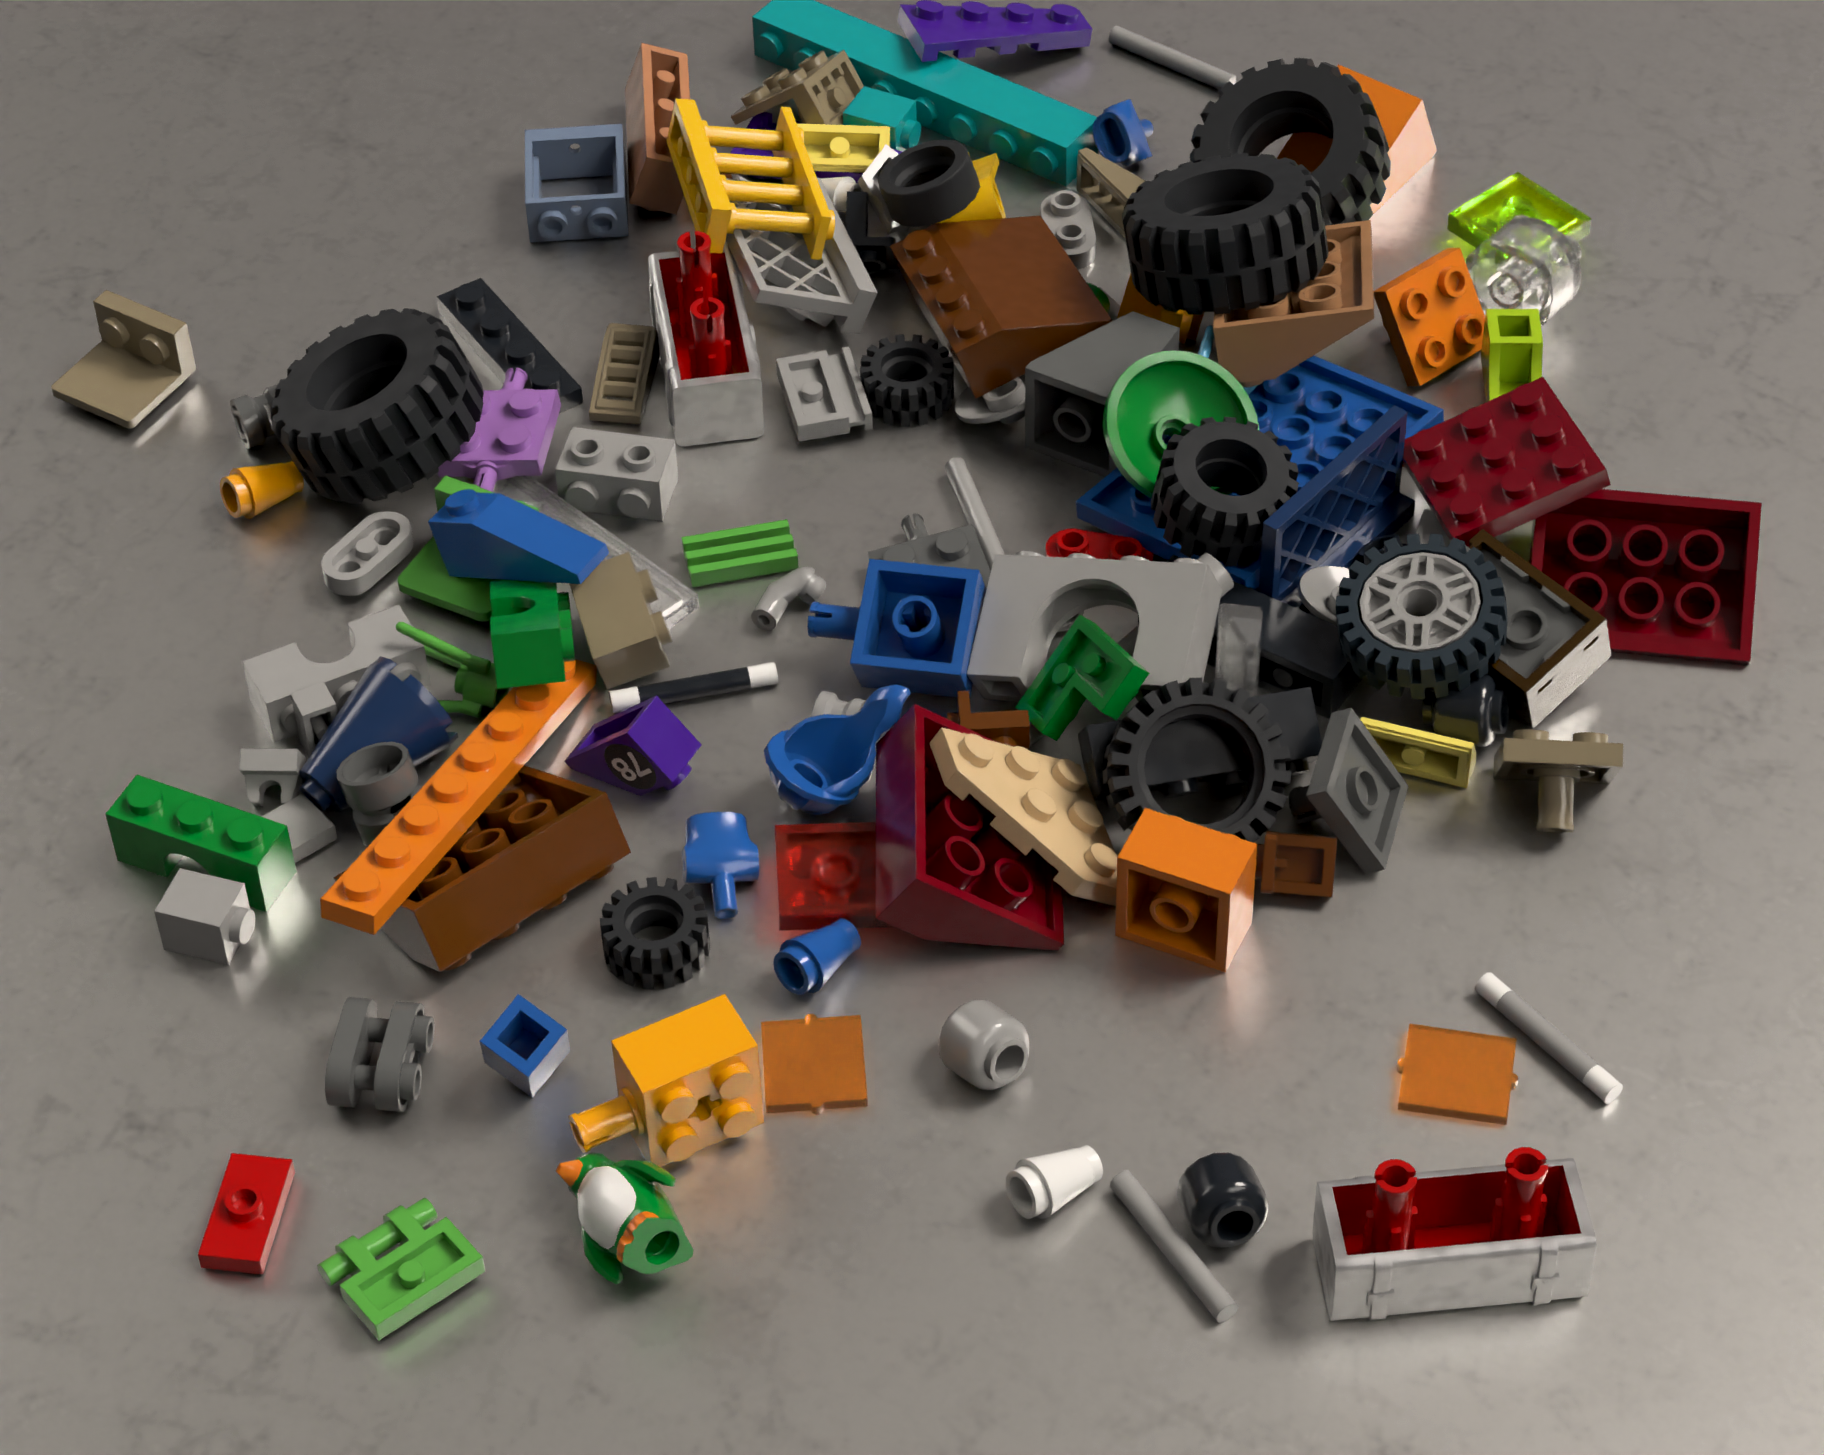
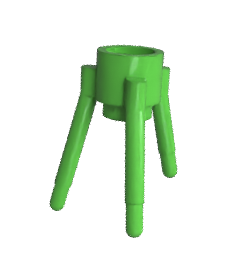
[396,622,510,718]

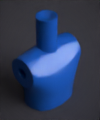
[1093,99,1154,167]
[682,812,759,919]

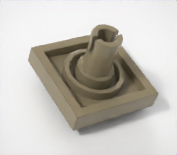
[1493,729,1623,833]

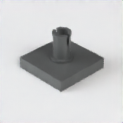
[1289,708,1409,874]

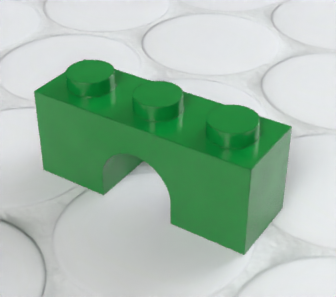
[490,580,575,689]
[105,775,297,913]

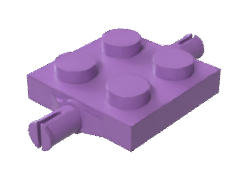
[438,368,561,492]

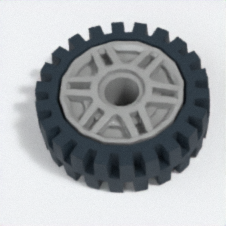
[1336,533,1507,699]

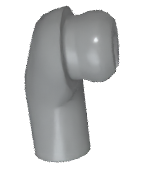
[751,567,826,630]

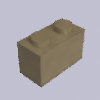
[569,552,673,690]

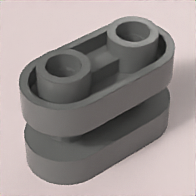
[325,997,434,1112]

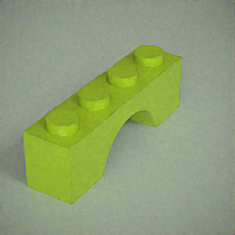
[1481,309,1543,402]

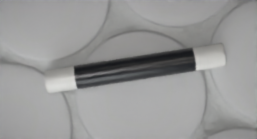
[609,662,778,713]

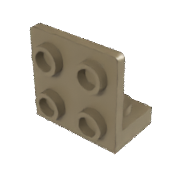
[731,50,864,125]
[51,290,196,429]

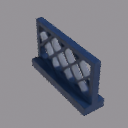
[1255,405,1415,613]

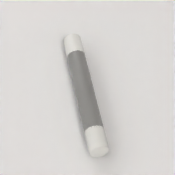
[1475,972,1623,1104]

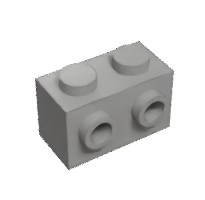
[555,427,678,522]

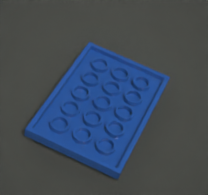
[1075,355,1444,590]

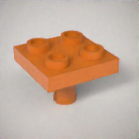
[1374,248,1485,387]

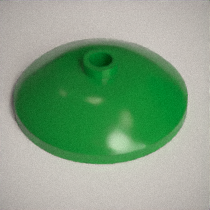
[1103,350,1259,499]

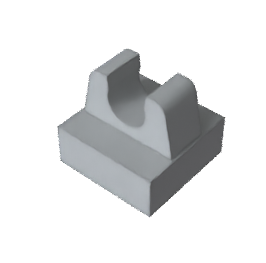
[239,748,307,807]

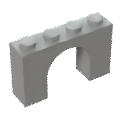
[967,551,1222,702]

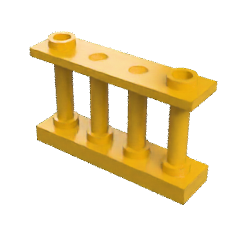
[666,98,835,260]

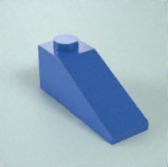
[428,489,609,584]

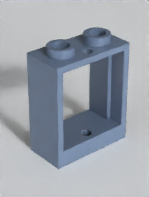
[525,124,629,242]

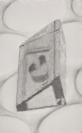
[1215,603,1263,698]

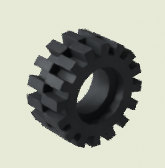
[860,334,954,427]
[600,877,710,990]

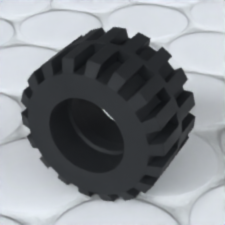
[1151,416,1299,567]

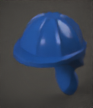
[764,685,911,815]

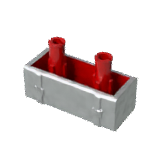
[648,231,764,446]
[1312,1147,1597,1321]

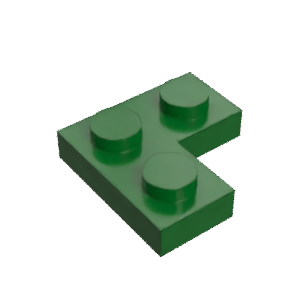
[1015,614,1150,741]

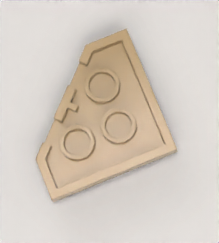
[929,727,1118,906]

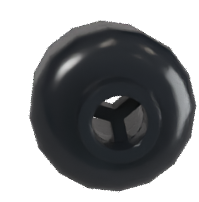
[1422,673,1510,748]
[1177,1152,1269,1248]

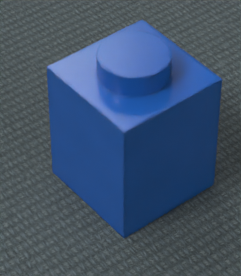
[479,994,570,1098]

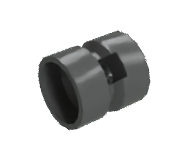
[336,741,422,847]

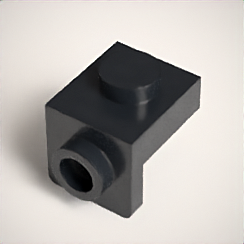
[837,191,897,273]

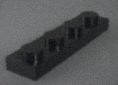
[437,278,583,414]

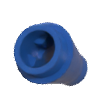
[773,919,861,995]

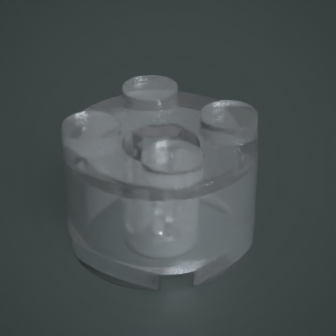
[1465,215,1582,327]

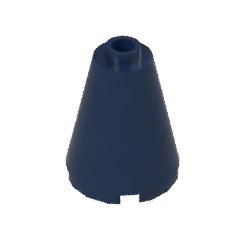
[299,656,458,813]

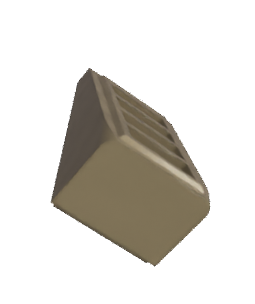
[1076,148,1145,238]
[589,323,660,424]

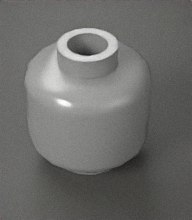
[938,1000,1029,1090]

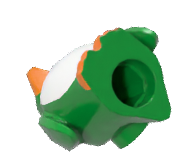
[556,1152,694,1285]

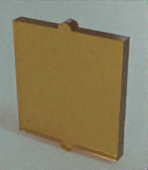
[761,1014,868,1115]
[1397,1024,1518,1125]

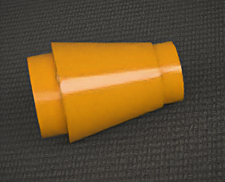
[220,461,304,519]

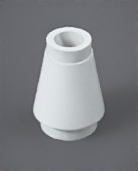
[1006,1145,1103,1219]

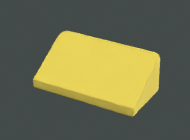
[797,124,890,173]
[1360,717,1477,788]

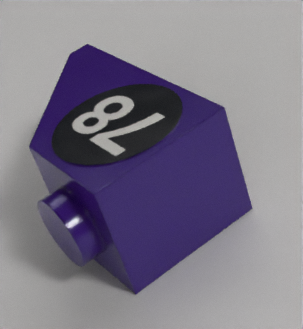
[564,695,702,796]

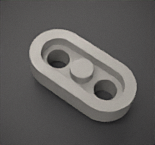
[1040,190,1096,270]
[321,511,413,596]

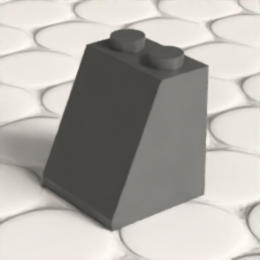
[1025,311,1180,477]

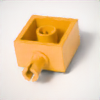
[568,994,764,1167]

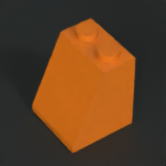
[1277,64,1437,214]

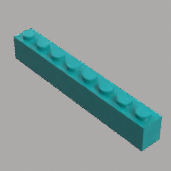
[752,0,1099,187]

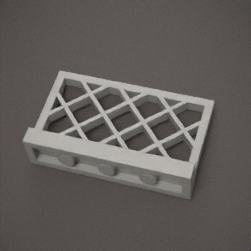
[726,178,878,334]

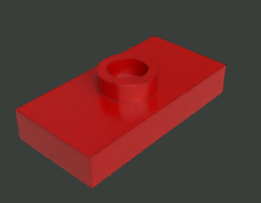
[198,1153,295,1275]

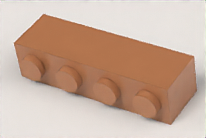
[625,43,690,215]

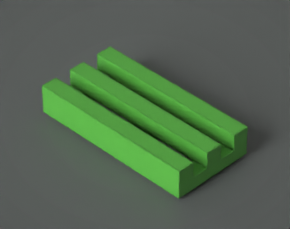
[681,519,799,587]

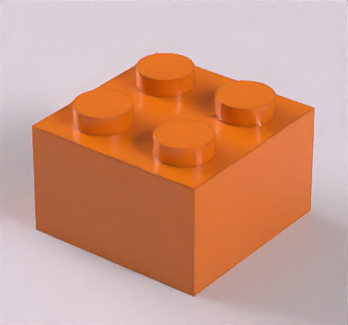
[1115,808,1257,973]

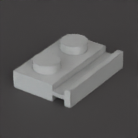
[776,346,873,442]

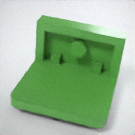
[398,475,539,621]

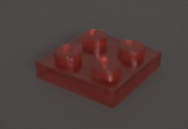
[775,822,894,931]

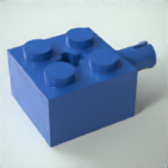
[807,559,987,698]

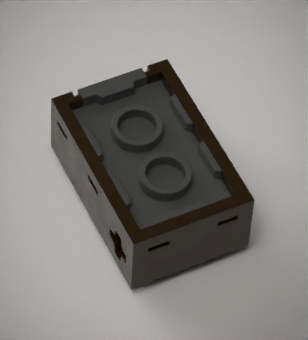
[1418,529,1612,729]

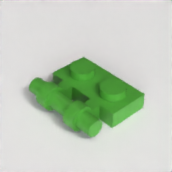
[317,1197,485,1341]

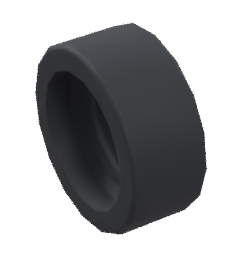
[878,139,980,227]

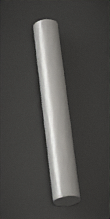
[1108,26,1237,90]
[945,458,1005,570]
[1110,1170,1238,1323]

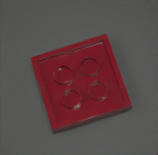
[1403,377,1611,547]

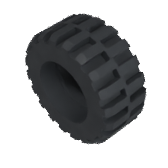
[1190,58,1391,226]
[1122,153,1328,315]
[271,308,484,504]

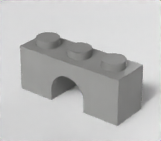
[242,605,431,743]

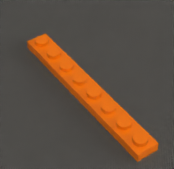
[320,659,597,935]

